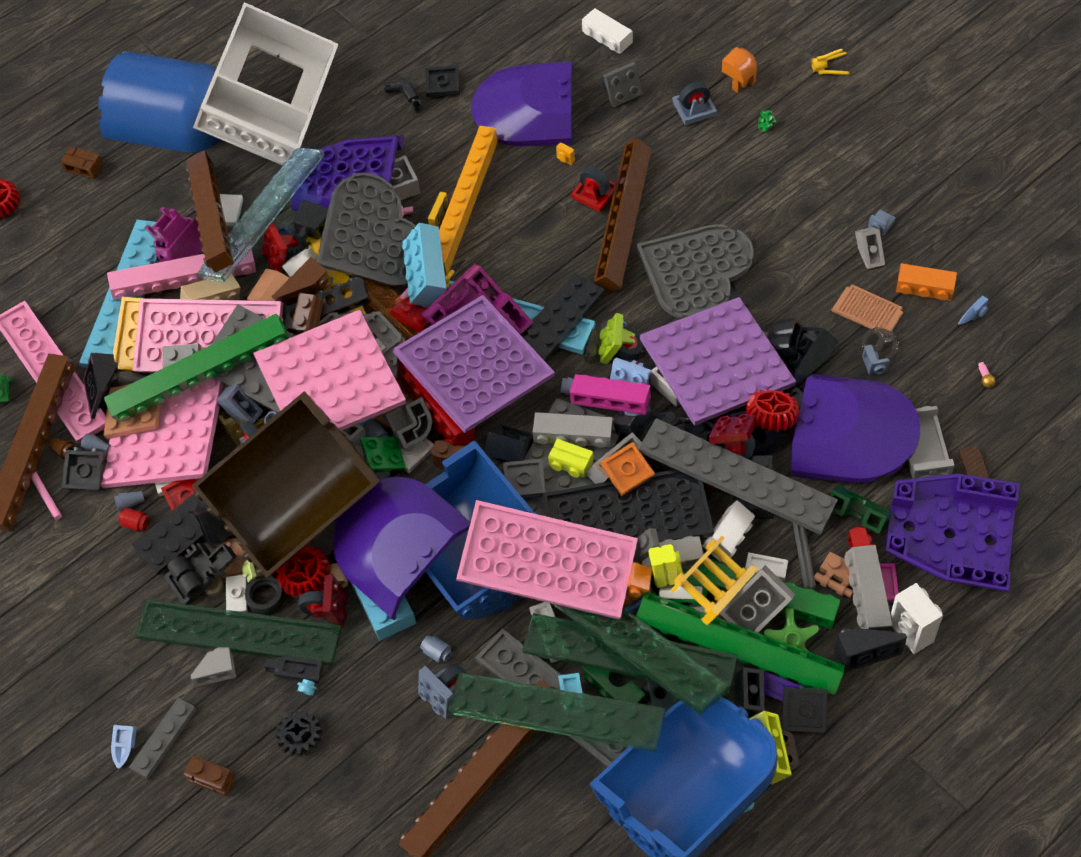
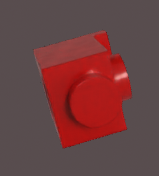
[847,526,875,549]

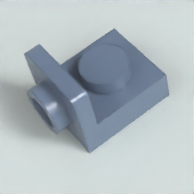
[868,210,896,236]
[862,345,890,375]

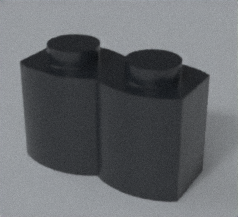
[769,318,802,357]

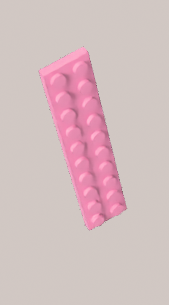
[0,301,106,445]

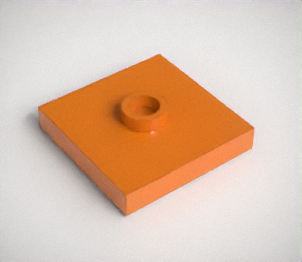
[600,442,655,496]

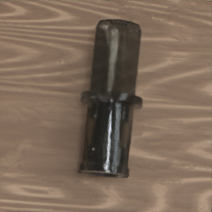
[584,328,601,363]

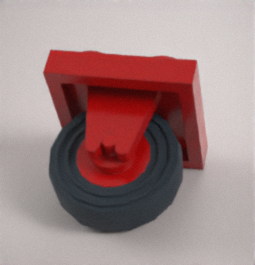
[571,167,616,213]

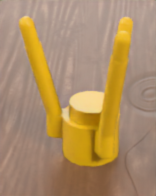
[811,49,849,75]

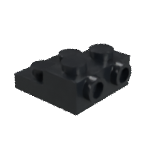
[62,447,108,491]

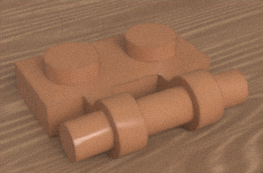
[814,552,853,598]

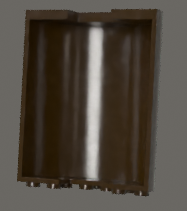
[192,391,382,578]

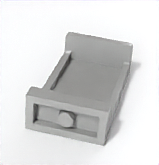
[907,406,954,479]

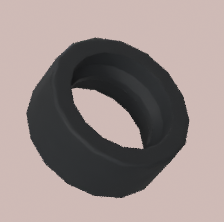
[245,576,285,616]

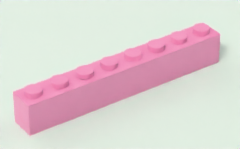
[107,245,256,300]

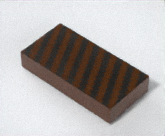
[958,446,989,479]

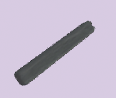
[793,523,816,590]

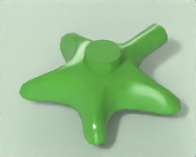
[764,608,819,652]

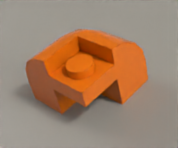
[722,47,757,93]

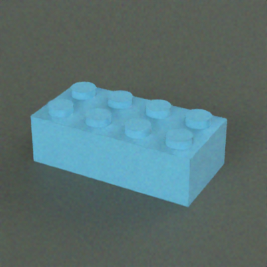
[402,223,446,307]
[350,582,416,641]

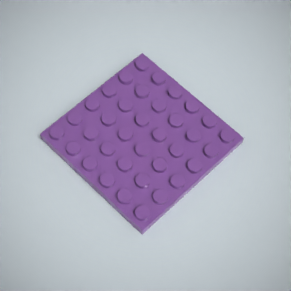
[393,295,555,433]
[640,297,796,426]

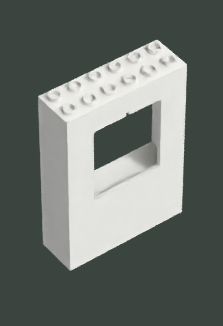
[193,2,338,169]

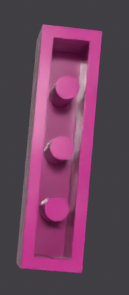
[570,374,651,415]

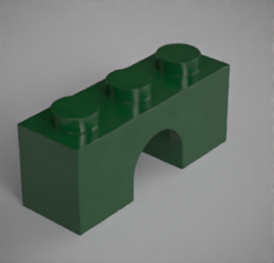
[830,485,893,534]
[583,652,646,719]

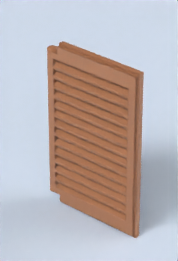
[831,285,903,337]

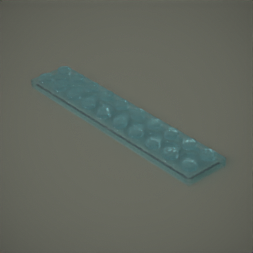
[197,148,325,282]

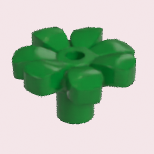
[758,110,777,132]

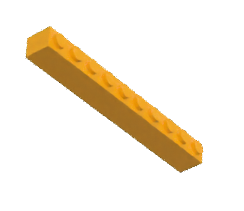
[439,126,498,276]

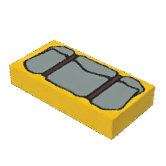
[428,192,448,226]

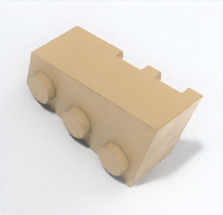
[180,273,241,300]

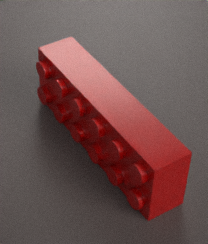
[397,361,475,446]

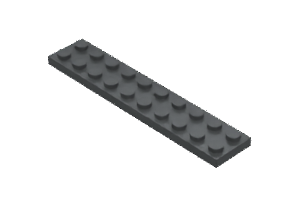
[639,418,838,535]
[475,629,640,767]

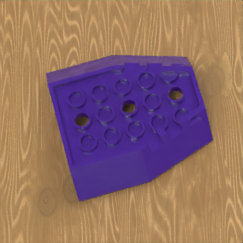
[289,135,404,211]
[886,474,1020,592]

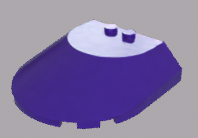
[471,61,573,146]
[791,374,921,483]
[333,477,471,620]

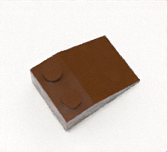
[271,257,333,305]

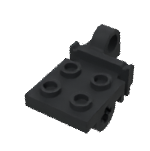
[164,543,236,607]

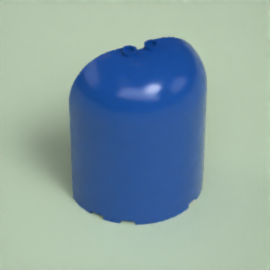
[98,51,221,152]
[590,694,777,857]

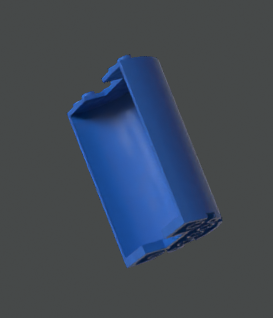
[425,440,535,620]

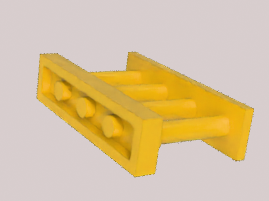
[670,536,758,625]

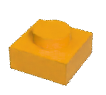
[556,142,575,165]

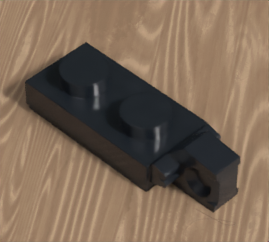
[264,655,324,684]

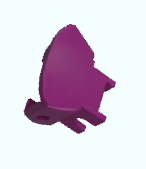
[144,207,203,261]

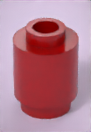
[118,508,150,532]

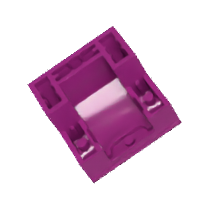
[421,264,533,334]

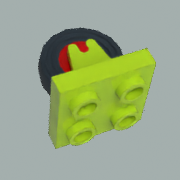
[599,313,644,364]

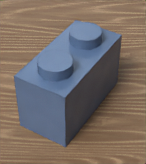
[216,385,263,425]

